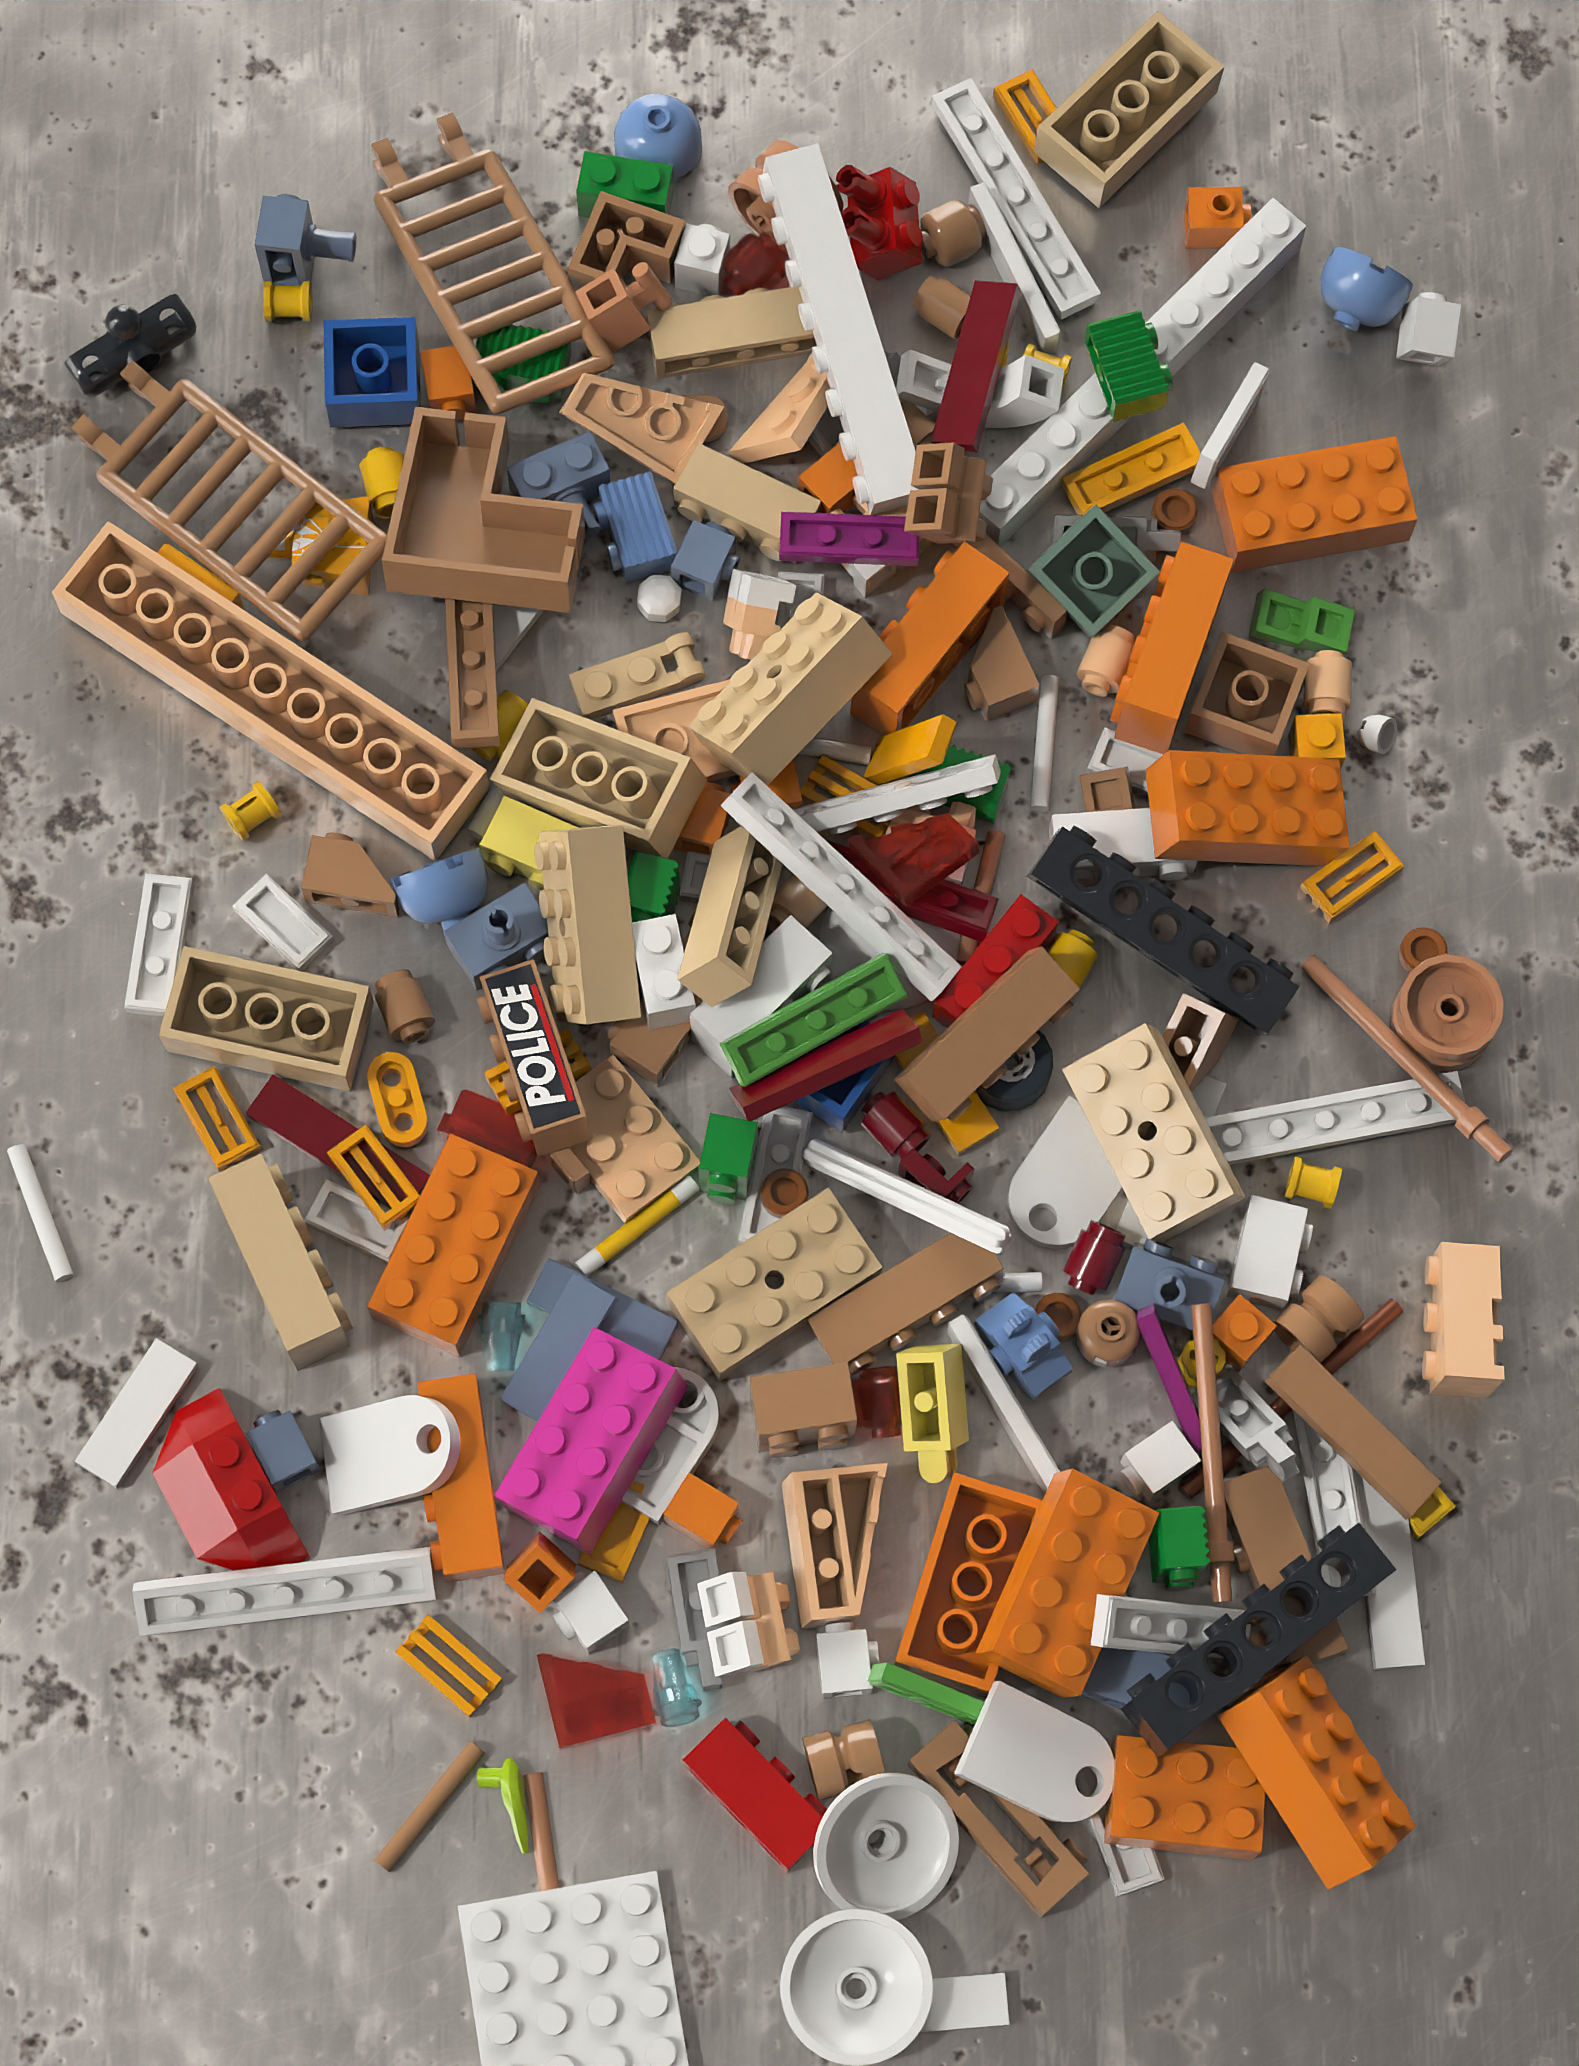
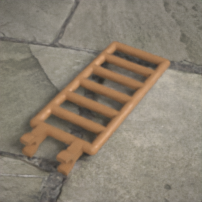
[371,112,615,414]
[71,361,387,641]

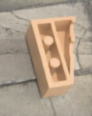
[1422,1242,1505,1398]
[781,1463,888,1629]

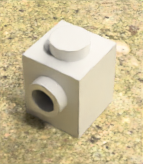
[674,223,730,296]
[1396,292,1461,367]
[1120,1421,1201,1501]
[552,1571,630,1654]
[816,1622,879,1700]

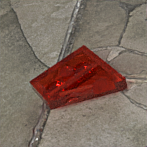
[848,813,980,907]
[537,1653,657,1750]

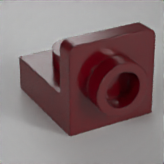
[898,1148,975,1204]

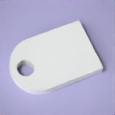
[1007,1096,1123,1249]
[621,1367,720,1526]
[319,1395,461,1515]
[954,1681,1115,1822]

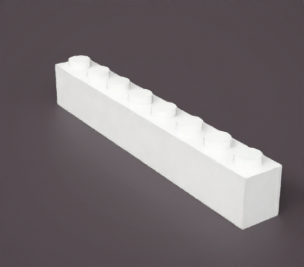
[758,143,919,515]

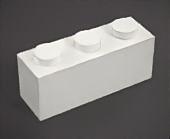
[1049,808,1197,887]

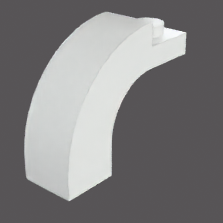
[896,350,1064,428]

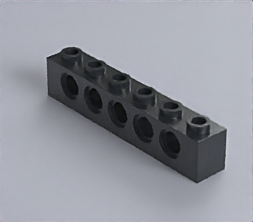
[1026,825,1300,1035]
[1121,1522,1397,1757]

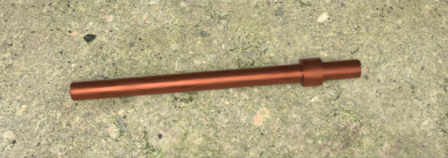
[1177,1298,1404,1500]

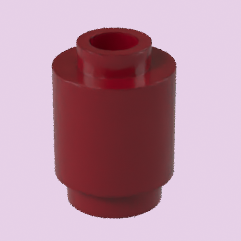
[860,1091,931,1159]
[1063,1220,1126,1295]

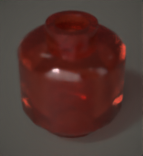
[722,232,788,296]
[851,1366,902,1439]

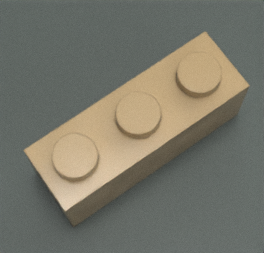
[673,443,821,564]

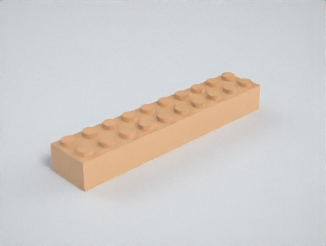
[52,521,490,862]

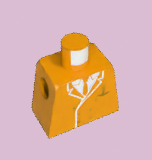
[268,497,373,596]

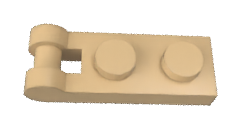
[568,632,706,720]

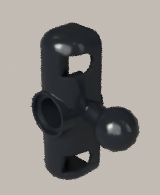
[64,294,197,397]

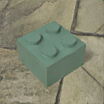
[1025,504,1160,637]

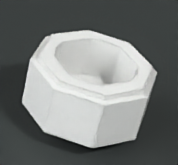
[637,575,682,622]

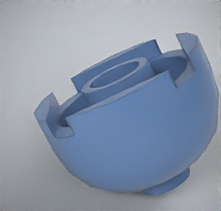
[614,94,702,184]
[1321,247,1414,331]
[390,848,488,930]

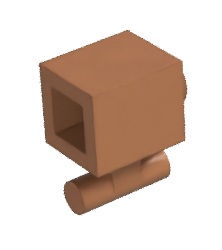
[575,262,672,353]

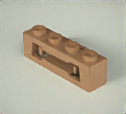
[908,1720,1089,1918]

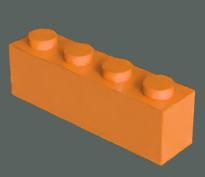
[417,1373,505,1583]

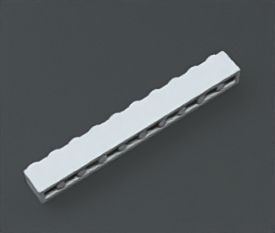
[979,198,1307,547]

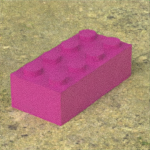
[494,1327,688,1555]

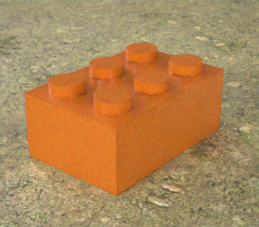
[1104,1735,1265,1860]

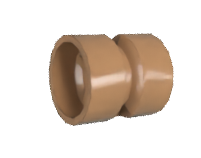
[1273,1275,1365,1364]
[802,1719,885,1801]

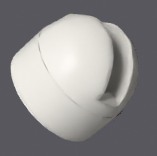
[1357,715,1397,754]

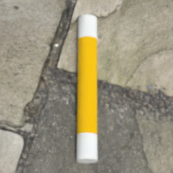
[575,1175,700,1277]

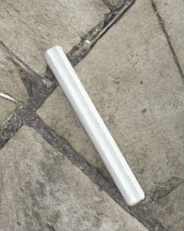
[803,1139,1012,1254]

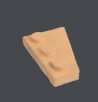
[728,353,830,464]
[559,373,724,485]

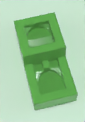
[1249,588,1355,655]

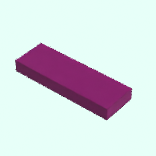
[779,511,919,566]
[1136,1303,1202,1453]

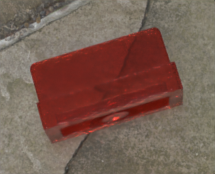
[437,1089,537,1169]

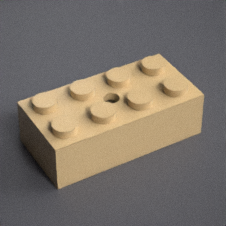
[1033,11,1224,208]
[688,593,893,786]
[490,698,708,859]
[534,825,641,1024]
[158,946,374,1092]
[1062,1023,1246,1243]
[208,1153,353,1371]
[666,1187,883,1382]

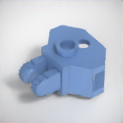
[974,1292,1073,1401]

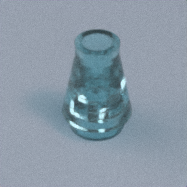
[477,1302,526,1371]
[651,1648,702,1727]

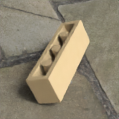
[646,286,817,379]
[677,826,783,1007]

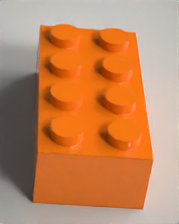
[1212,436,1418,573]
[850,541,1010,736]
[1110,541,1234,755]
[1145,750,1350,866]
[367,1133,541,1357]
[975,1468,1159,1698]
[894,1472,1042,1699]
[1217,1655,1416,1890]

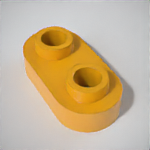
[367,1052,428,1147]

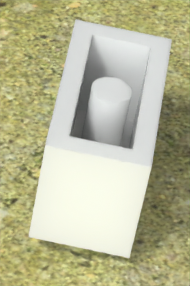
[632,914,696,1030]
[1226,1195,1313,1311]

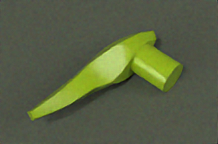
[477,1757,529,1854]

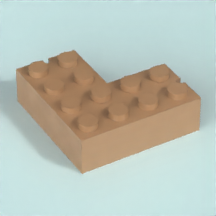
[382,407,585,613]

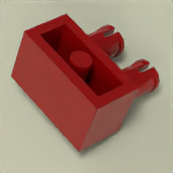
[836,165,923,281]

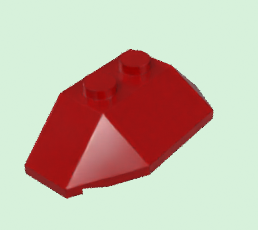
[152,1388,310,1571]

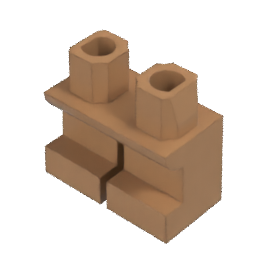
[904,442,993,544]

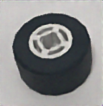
[975,1030,1053,1111]

